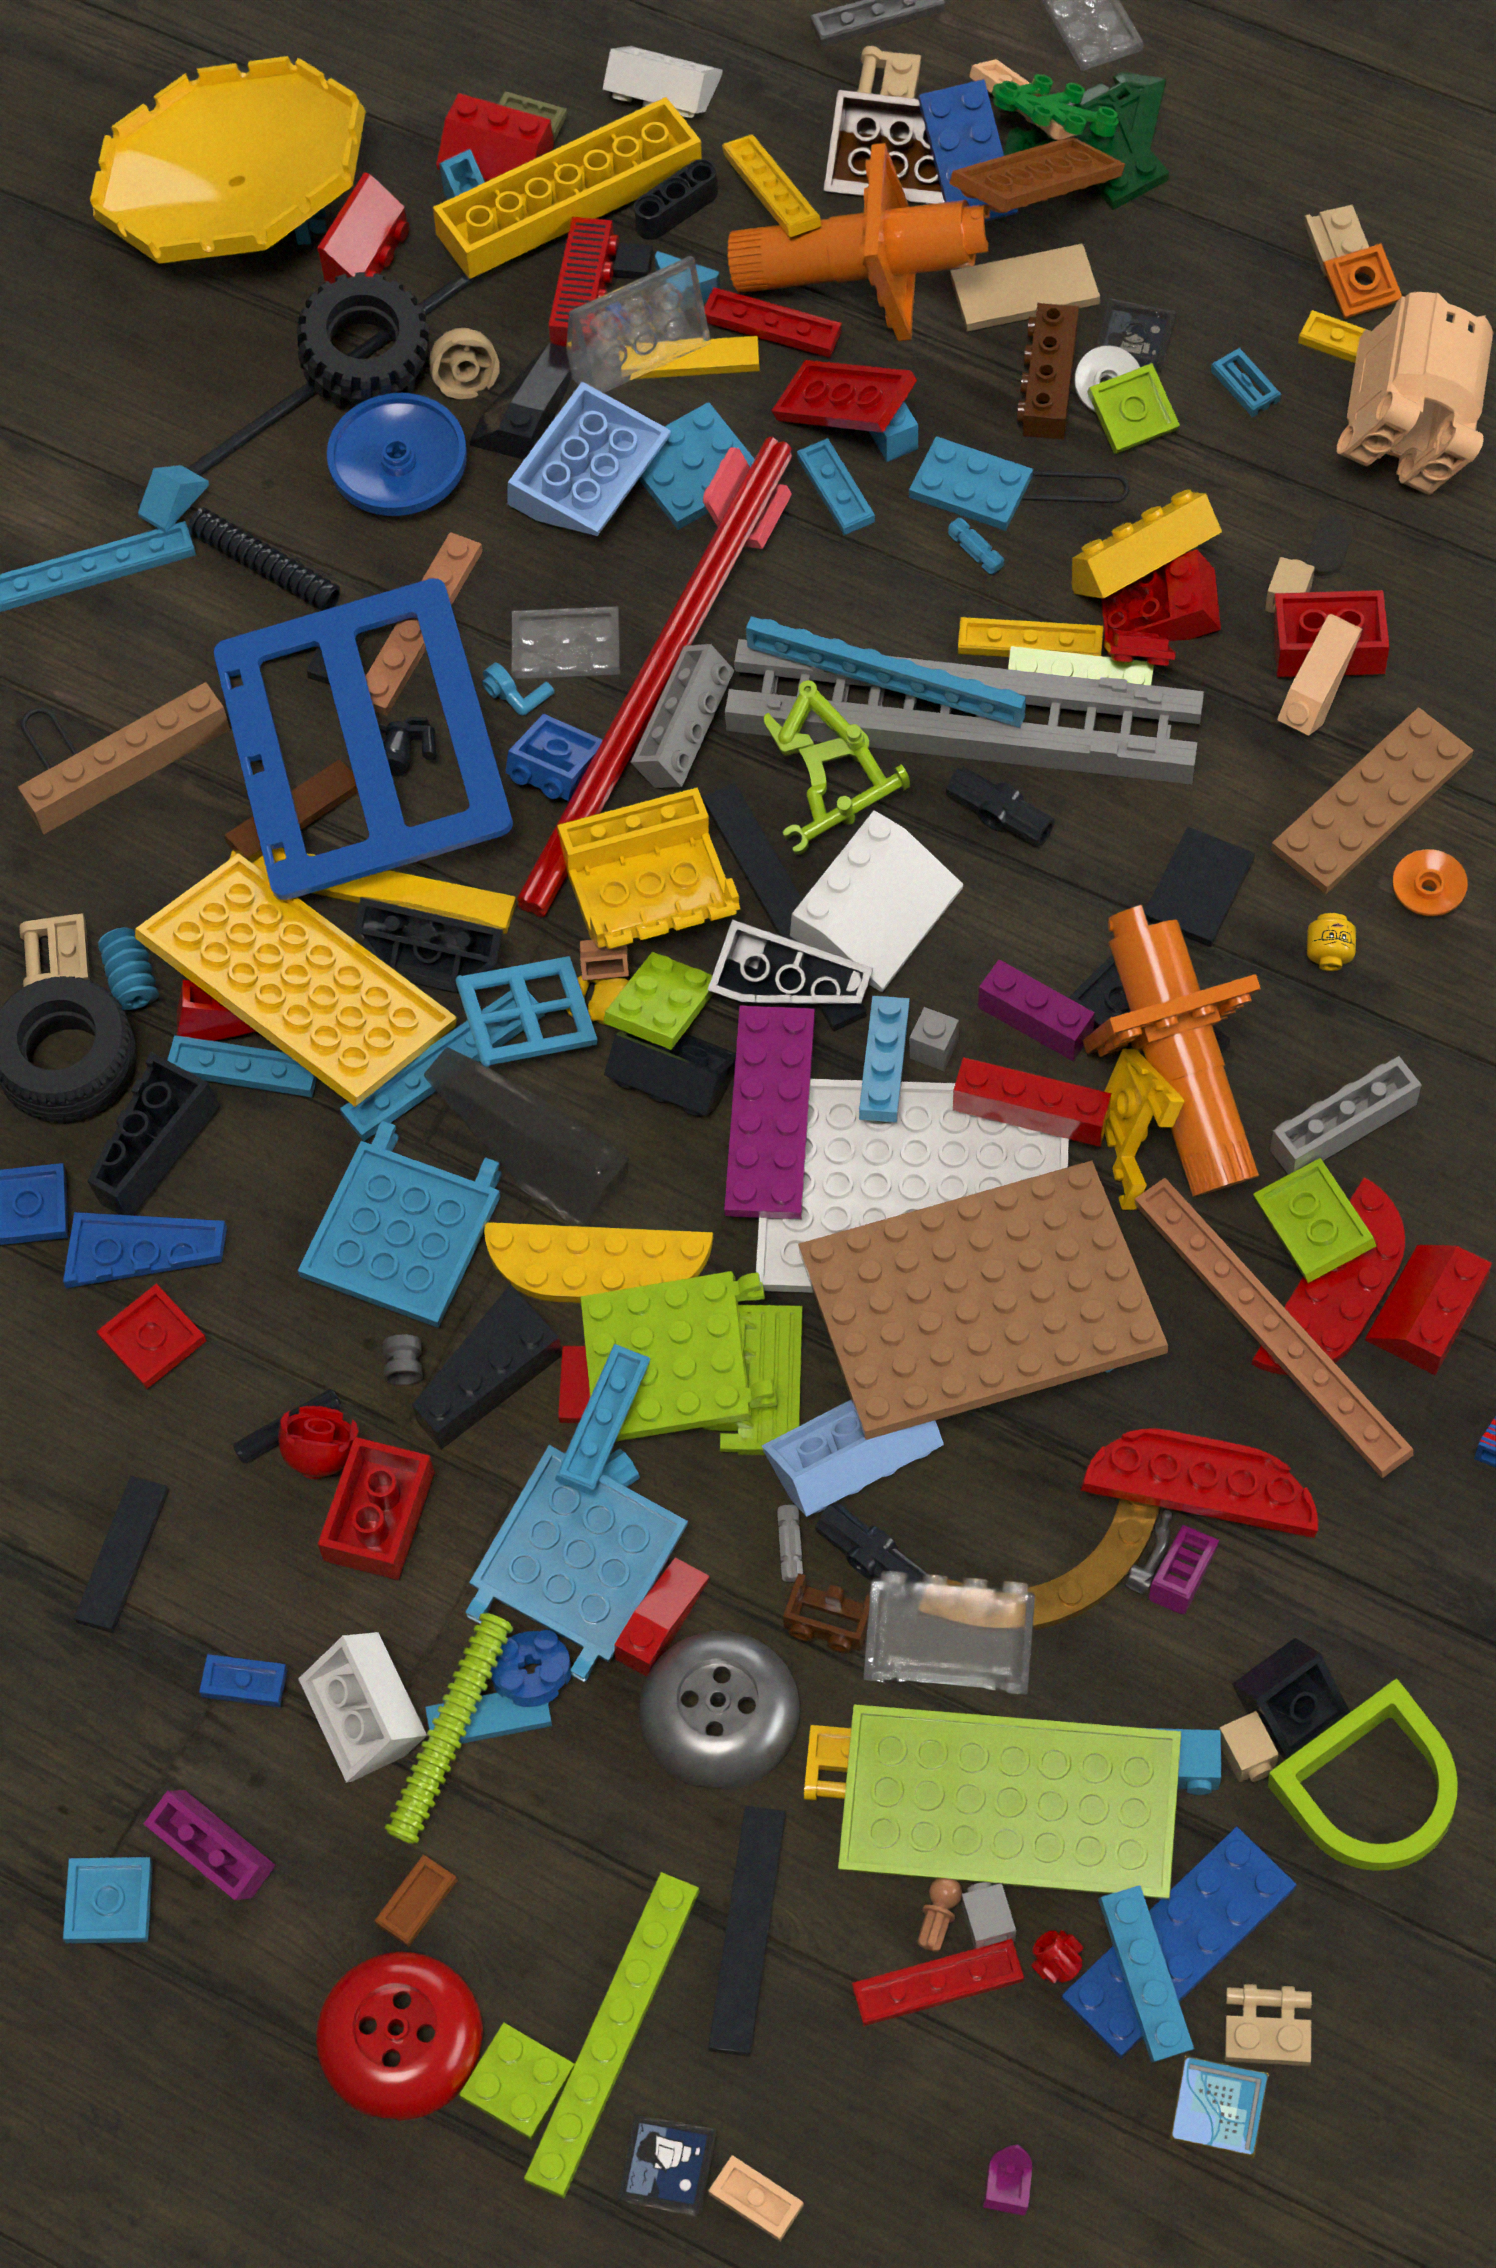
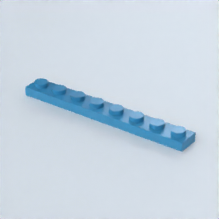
[746,616,1026,728]

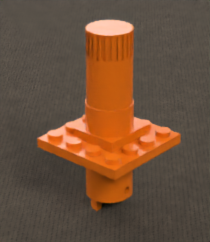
[727,143,990,341]
[1083,905,1261,1197]

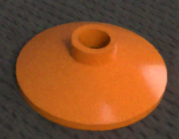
[1392,849,1468,916]

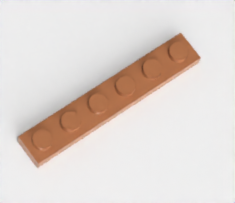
[366,532,483,716]

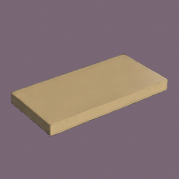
[950,244,1100,331]

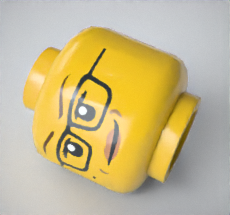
[1307,913,1356,971]

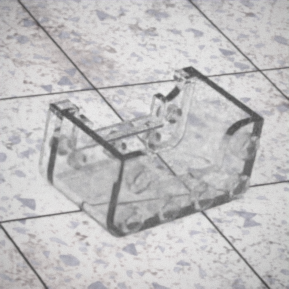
[864,1571,1036,1694]

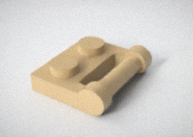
[856,46,921,99]
[20,913,90,987]

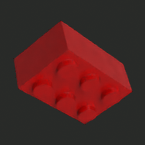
[317,1437,435,1580]

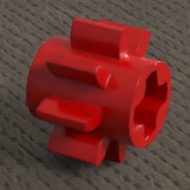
[1031,1930,1084,1983]

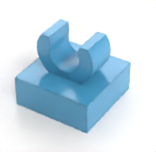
[295,207,327,245]

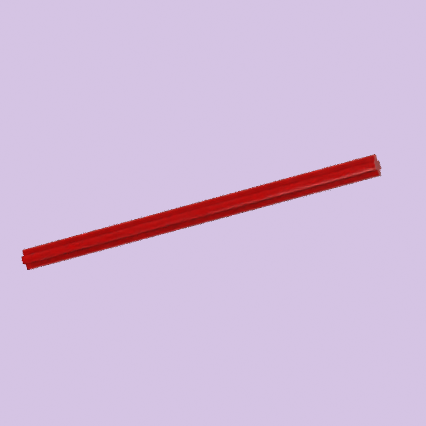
[517,437,793,917]

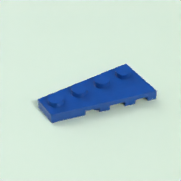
[63,1212,227,1288]

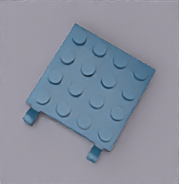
[298,1121,502,1328]
[465,1445,688,1683]

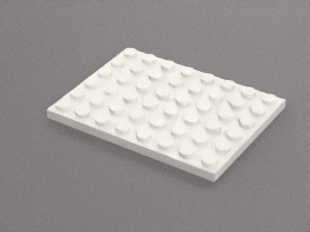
[756,1079,1068,1293]

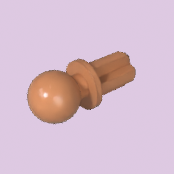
[917,1878,962,1952]

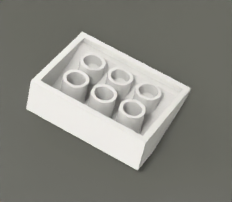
[790,810,963,992]

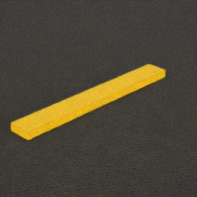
[229,848,517,934]

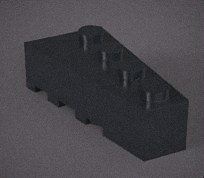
[412,1284,562,1450]

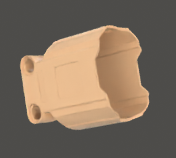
[1337,292,1493,495]

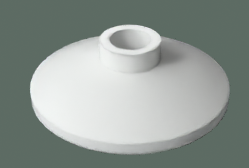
[1074,346,1140,412]

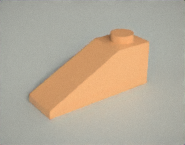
[1277,614,1363,735]

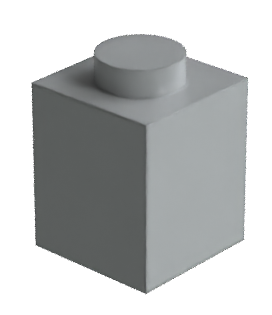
[909,1007,959,1071]
[962,1882,1016,1949]

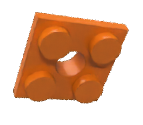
[1323,244,1402,319]

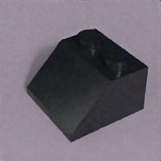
[1232,1638,1350,1760]

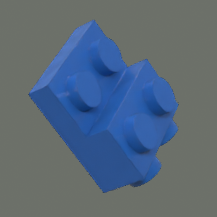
[506,714,603,801]

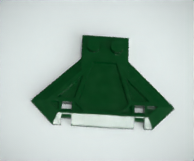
[1003,72,1169,210]

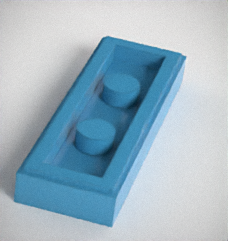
[797,438,875,535]
[426,1693,552,1744]

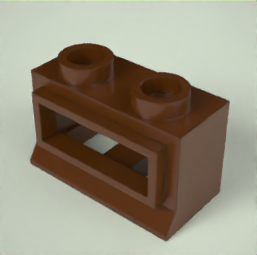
[783,1573,875,1653]

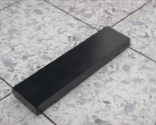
[74,1475,169,1633]

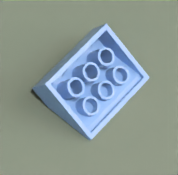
[507,382,671,536]

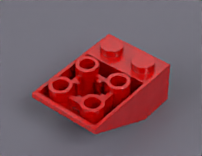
[1102,549,1221,641]

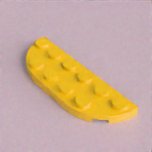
[484,1222,713,1303]

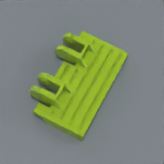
[702,1305,803,1455]

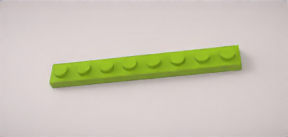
[524,1872,699,2199]

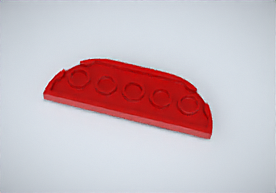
[1252,1177,1405,1375]
[1080,1428,1318,1538]

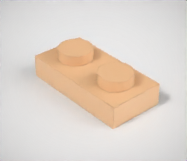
[709,2155,804,2242]

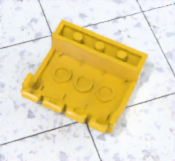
[557,787,740,949]

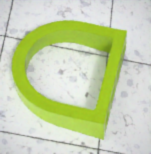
[1268,1678,1458,1871]

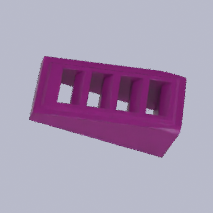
[1149,1525,1219,1614]

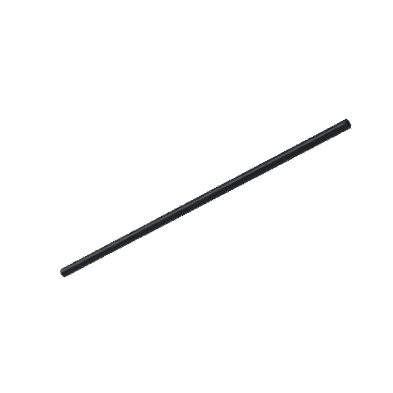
[137,269,491,508]

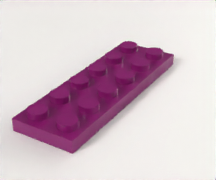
[724,1006,815,1219]

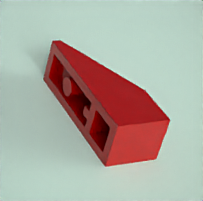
[177,980,256,1041]
[614,1558,710,1677]

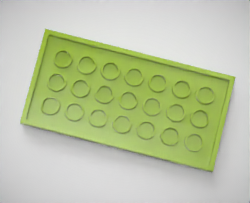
[838,1705,1181,1900]

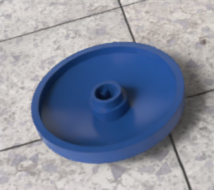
[327,393,467,516]

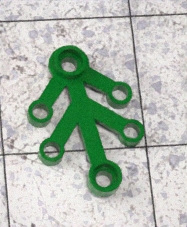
[992,74,1119,137]

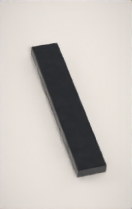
[708,1806,786,2057]

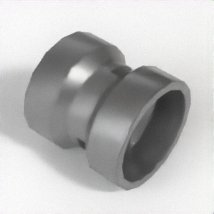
[383,1334,423,1385]

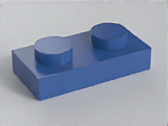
[199,1654,288,1707]

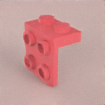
[703,447,792,549]

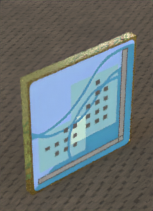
[1170,2056,1269,2158]

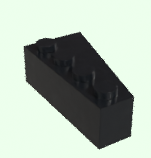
[87,1052,220,1216]

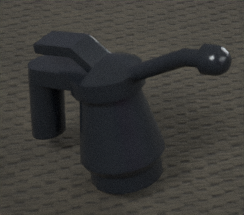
[378,717,436,776]

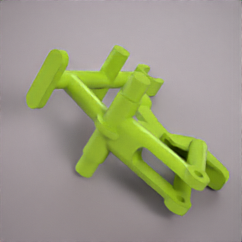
[764,680,910,855]

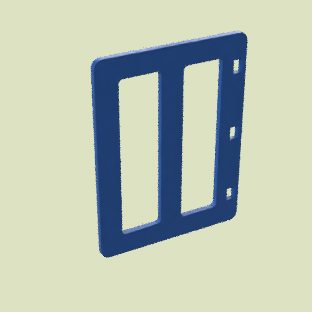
[214,578,513,900]

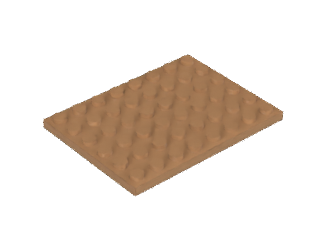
[798,1161,1168,1440]

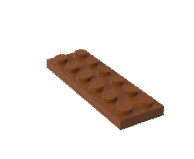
[949,137,1125,213]

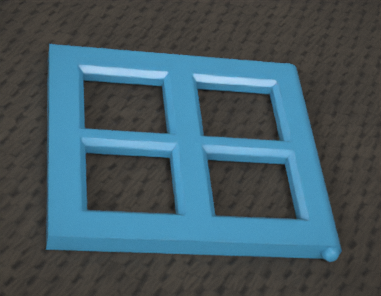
[455,956,597,1067]

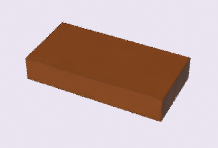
[375,1854,458,1947]

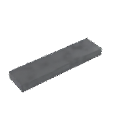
[811,0,945,47]

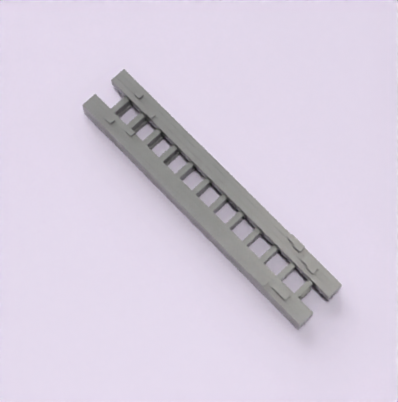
[725,639,1204,784]

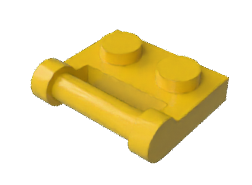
[804,1725,851,1801]

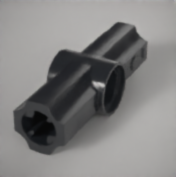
[946,766,1055,847]
[815,1502,928,1604]

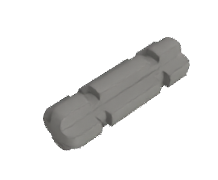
[777,1505,803,1582]

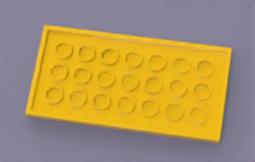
[135,853,457,1107]

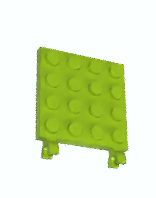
[581,1271,778,1442]

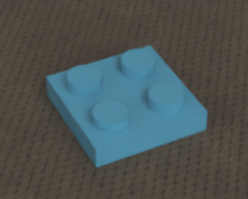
[63,1857,153,1943]

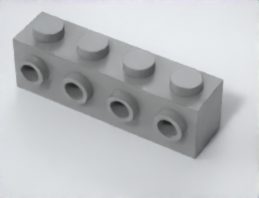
[631,644,734,788]
[1270,1056,1422,1175]

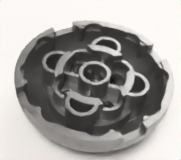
[639,1631,800,1790]

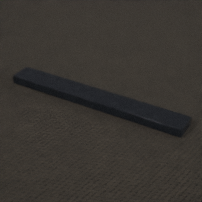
[702,783,866,1032]

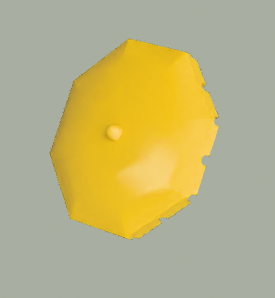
[90,56,366,264]

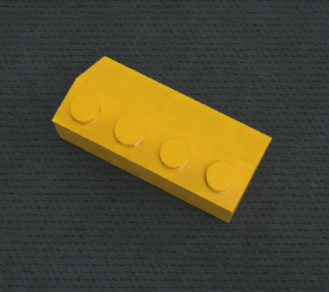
[1072,490,1222,599]

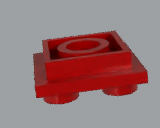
[1103,629,1176,666]

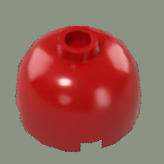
[278,1406,359,1479]

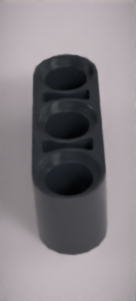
[634,159,718,240]

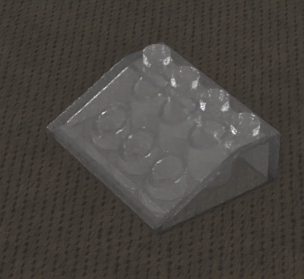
[566,256,711,393]

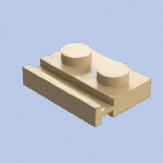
[1304,205,1369,277]

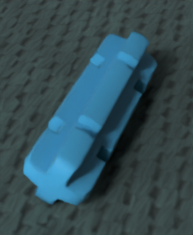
[948,518,1004,574]

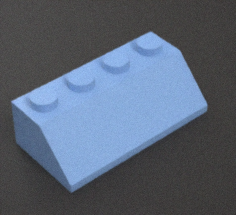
[762,1400,944,1517]

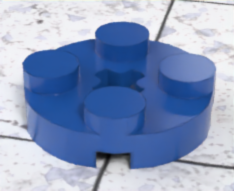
[490,1630,571,1707]

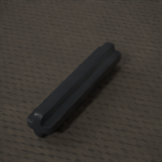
[233,1389,341,1463]

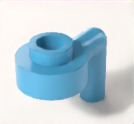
[482,662,554,715]

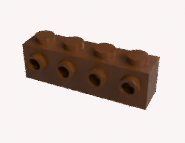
[1017,303,1079,440]

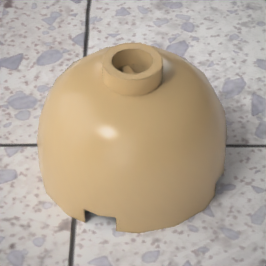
[430,328,499,399]

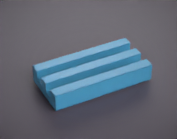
[1211,348,1281,417]

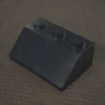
[604,1030,736,1116]

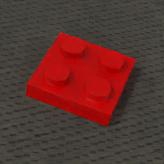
[96,1283,206,1390]

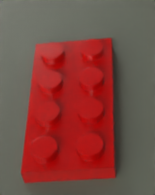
[771,360,917,433]

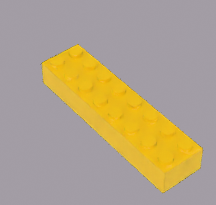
[433,97,701,279]

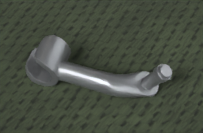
[1125,1510,1172,1594]

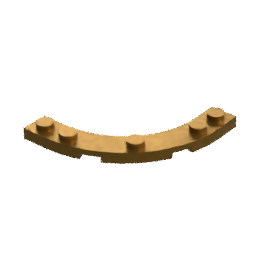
[918,1499,1160,1633]

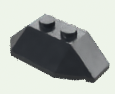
[353,897,503,992]

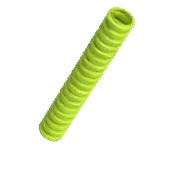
[384,1613,513,1844]

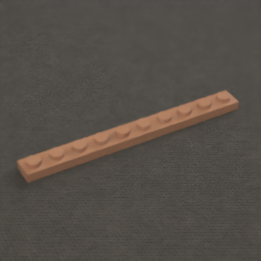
[1135,1178,1413,1478]

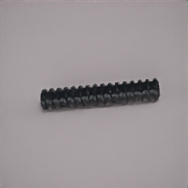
[188,507,340,611]

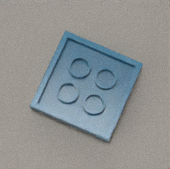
[639,402,755,530]

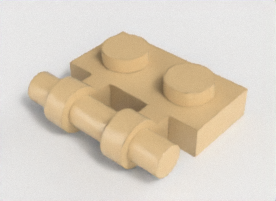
[1225,1984,1312,2066]

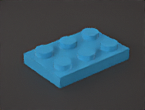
[909,436,1033,531]

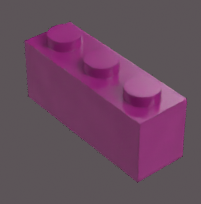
[978,960,1095,1062]
[143,1790,276,1900]

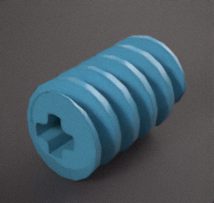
[98,927,159,1010]

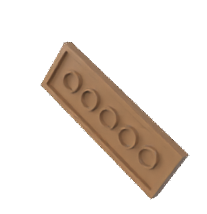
[1271,707,1474,894]

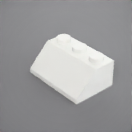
[603,46,723,118]
[298,1632,427,1782]

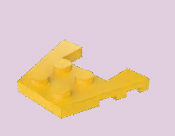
[1104,1049,1184,1210]

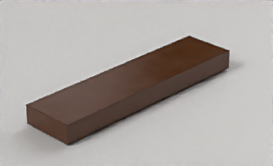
[225,759,358,863]

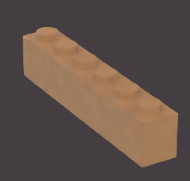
[18,682,230,835]

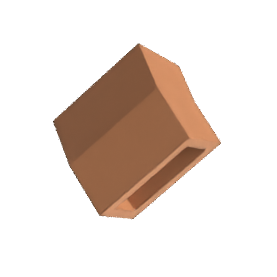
[580,940,629,980]

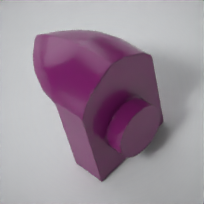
[983,2144,1032,2216]

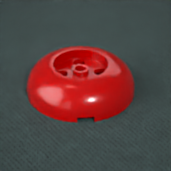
[316,1952,483,2121]

